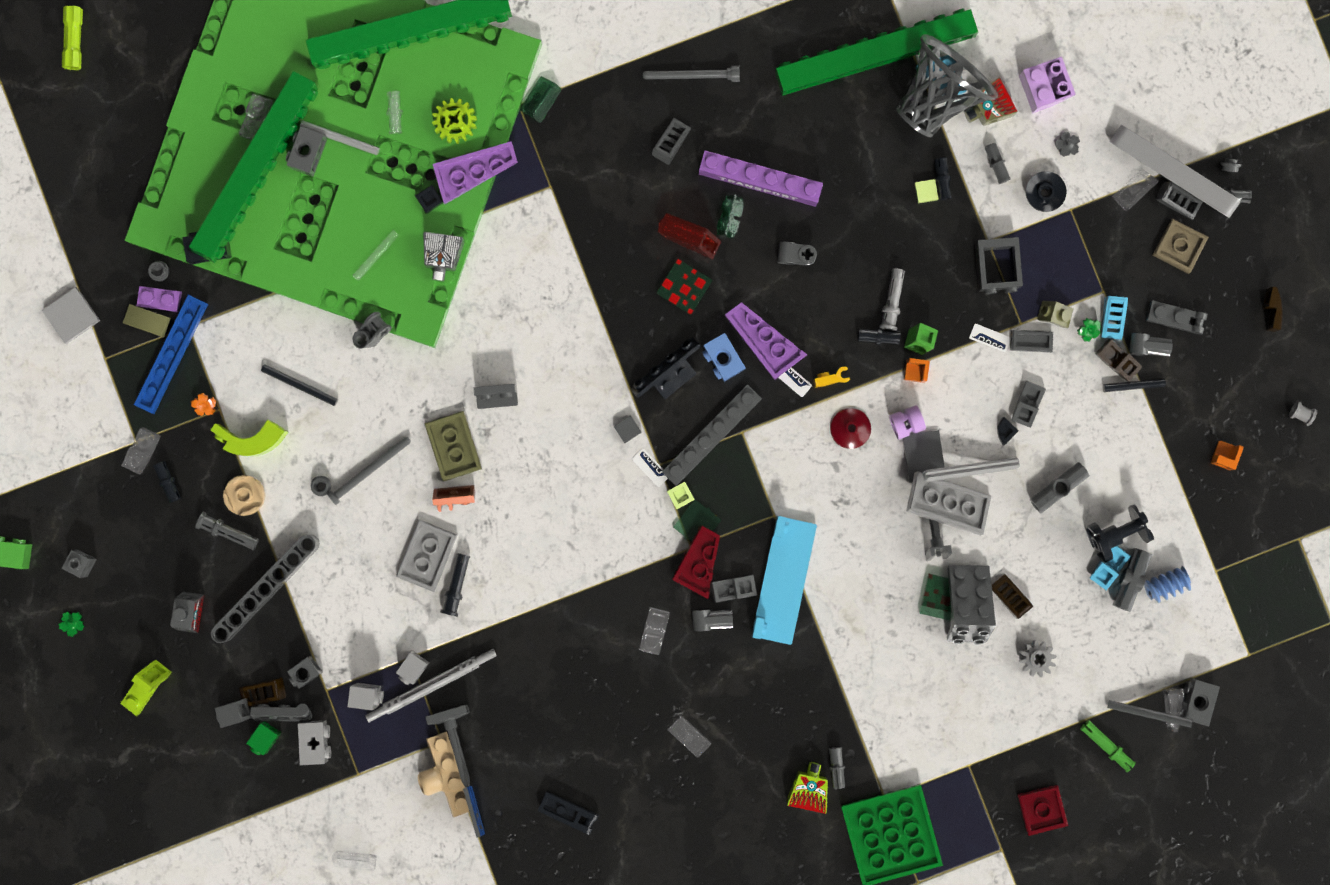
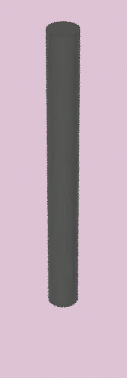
[1107,700,1193,728]

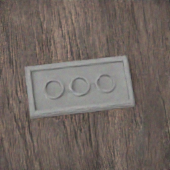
[906,471,991,536]

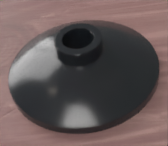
[1025,171,1067,212]

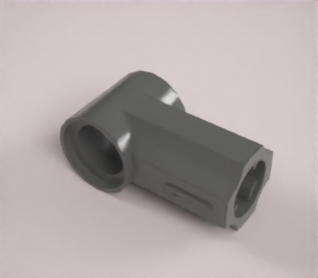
[1129,333,1173,357]
[692,609,733,631]

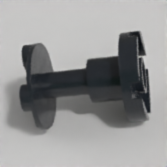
[1086,504,1154,563]

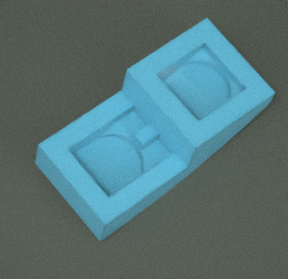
[1089,546,1131,591]

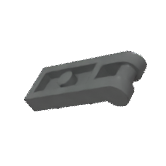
[1146,300,1208,335]
[250,704,313,721]

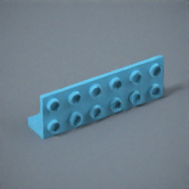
[751,516,817,645]

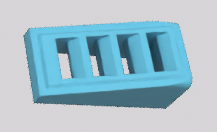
[1101,296,1128,340]

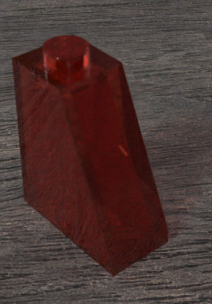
[657,213,721,260]

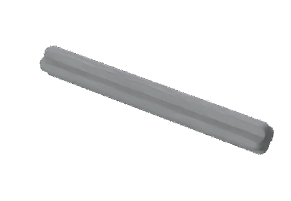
[923,458,1020,482]

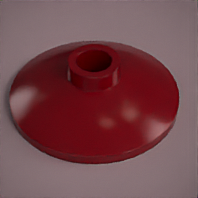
[830,408,871,449]

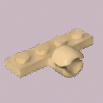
[418,732,469,817]

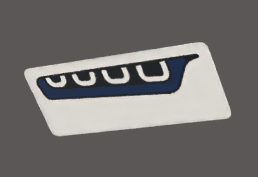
[969,324,1011,352]
[778,367,812,397]
[632,449,668,487]

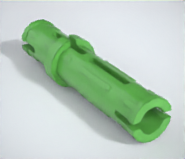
[1080,720,1136,772]

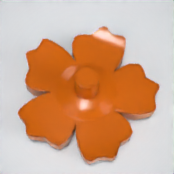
[191,393,216,416]

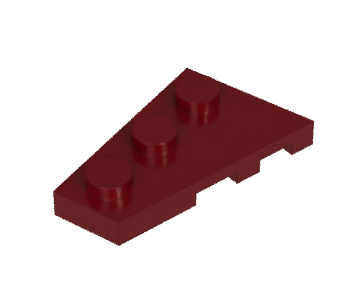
[672,525,720,599]

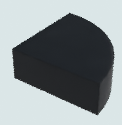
[997,417,1019,446]

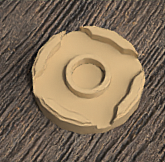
[223,475,265,516]

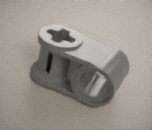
[777,242,817,266]
[352,311,392,349]

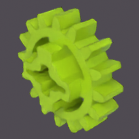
[432,98,477,144]

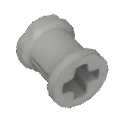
[1289,401,1317,426]

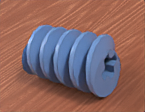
[1144,566,1191,603]

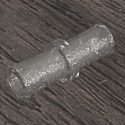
[386,91,403,134]

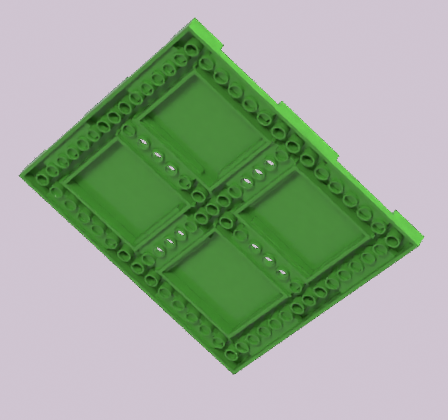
[125,0,542,348]

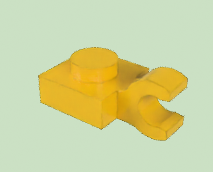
[813,367,850,388]

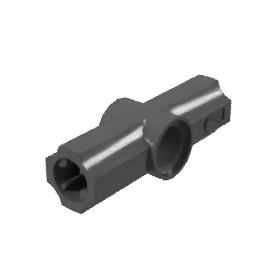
[1030,462,1090,514]
[1113,548,1152,612]

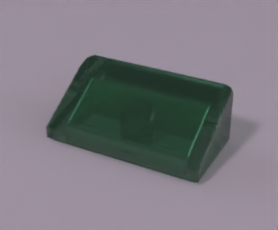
[519,76,561,123]

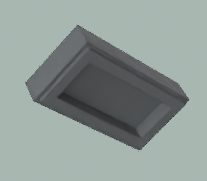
[1011,330,1053,353]

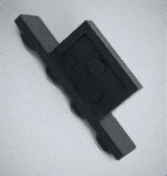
[630,338,701,399]

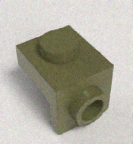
[1038,301,1074,328]

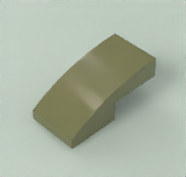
[123,304,171,337]

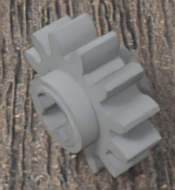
[1019,640,1057,677]

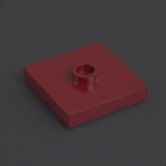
[1017,784,1068,836]

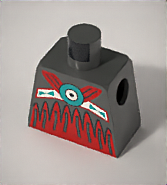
[170,592,204,633]

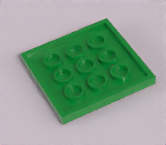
[841,784,943,885]

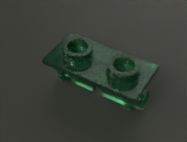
[717,195,745,238]

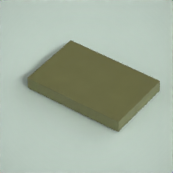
[424,411,482,482]

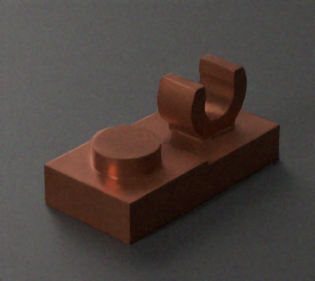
[432,485,475,512]

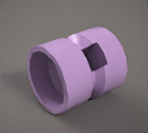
[889,405,926,440]

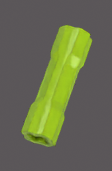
[62,6,83,70]

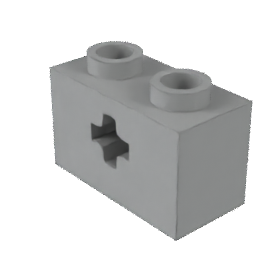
[347,683,384,710]
[298,720,331,765]

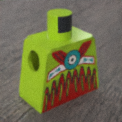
[786,762,828,814]

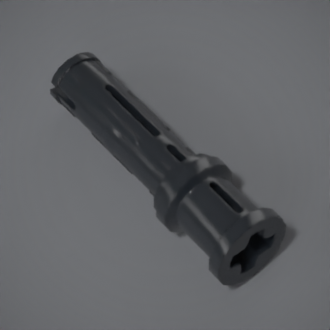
[440,553,470,617]

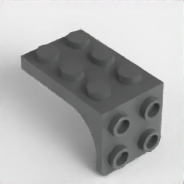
[947,565,996,645]

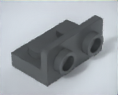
[473,384,518,409]

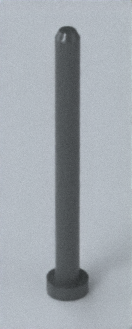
[327,437,411,505]

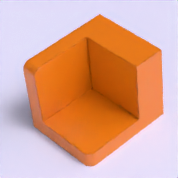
[904,358,930,383]
[1211,441,1244,470]

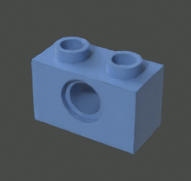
[702,333,746,382]

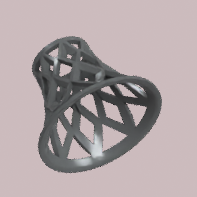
[896,34,998,138]

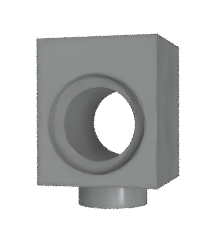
[396,651,430,685]

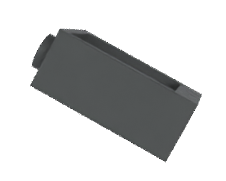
[975,237,1023,294]

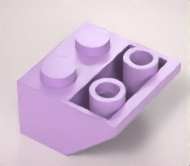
[1019,56,1076,114]

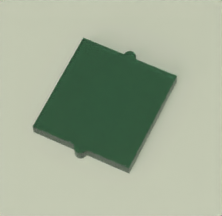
[673,500,721,542]

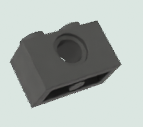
[286,126,327,177]
[1179,678,1220,727]

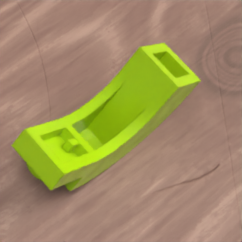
[211,420,289,457]

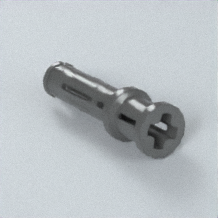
[195,511,259,551]

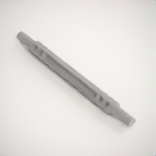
[365,649,497,722]

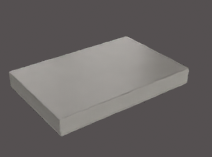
[396,520,458,592]

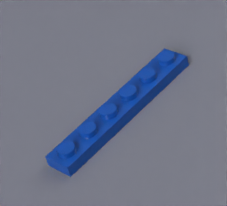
[134,295,208,414]

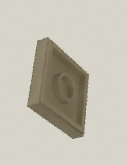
[1152,218,1209,274]

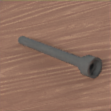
[642,65,740,82]

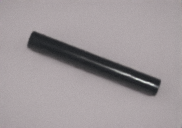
[1103,379,1166,392]

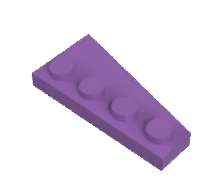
[433,141,518,204]
[725,302,807,380]

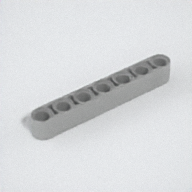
[1110,125,1241,218]

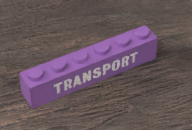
[699,151,823,207]

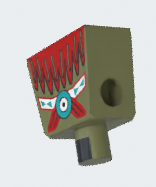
[964,78,1018,126]

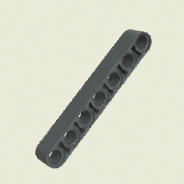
[211,535,320,643]

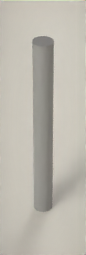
[300,120,380,155]

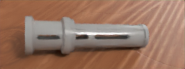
[879,268,905,332]

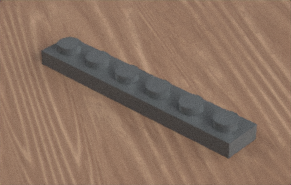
[662,384,762,486]

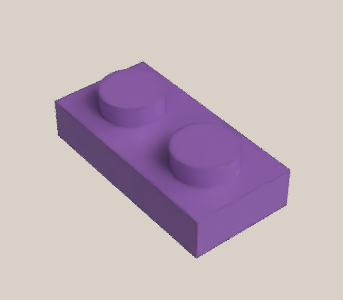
[137,286,182,312]

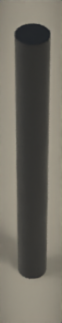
[261,364,338,406]

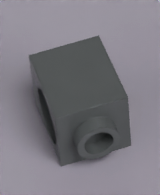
[62,550,97,578]
[287,656,323,688]
[215,698,252,728]

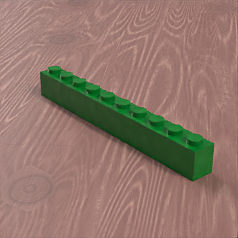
[306,0,512,69]
[775,8,978,96]
[189,71,318,263]

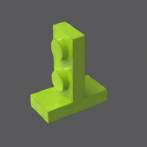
[120,660,172,716]

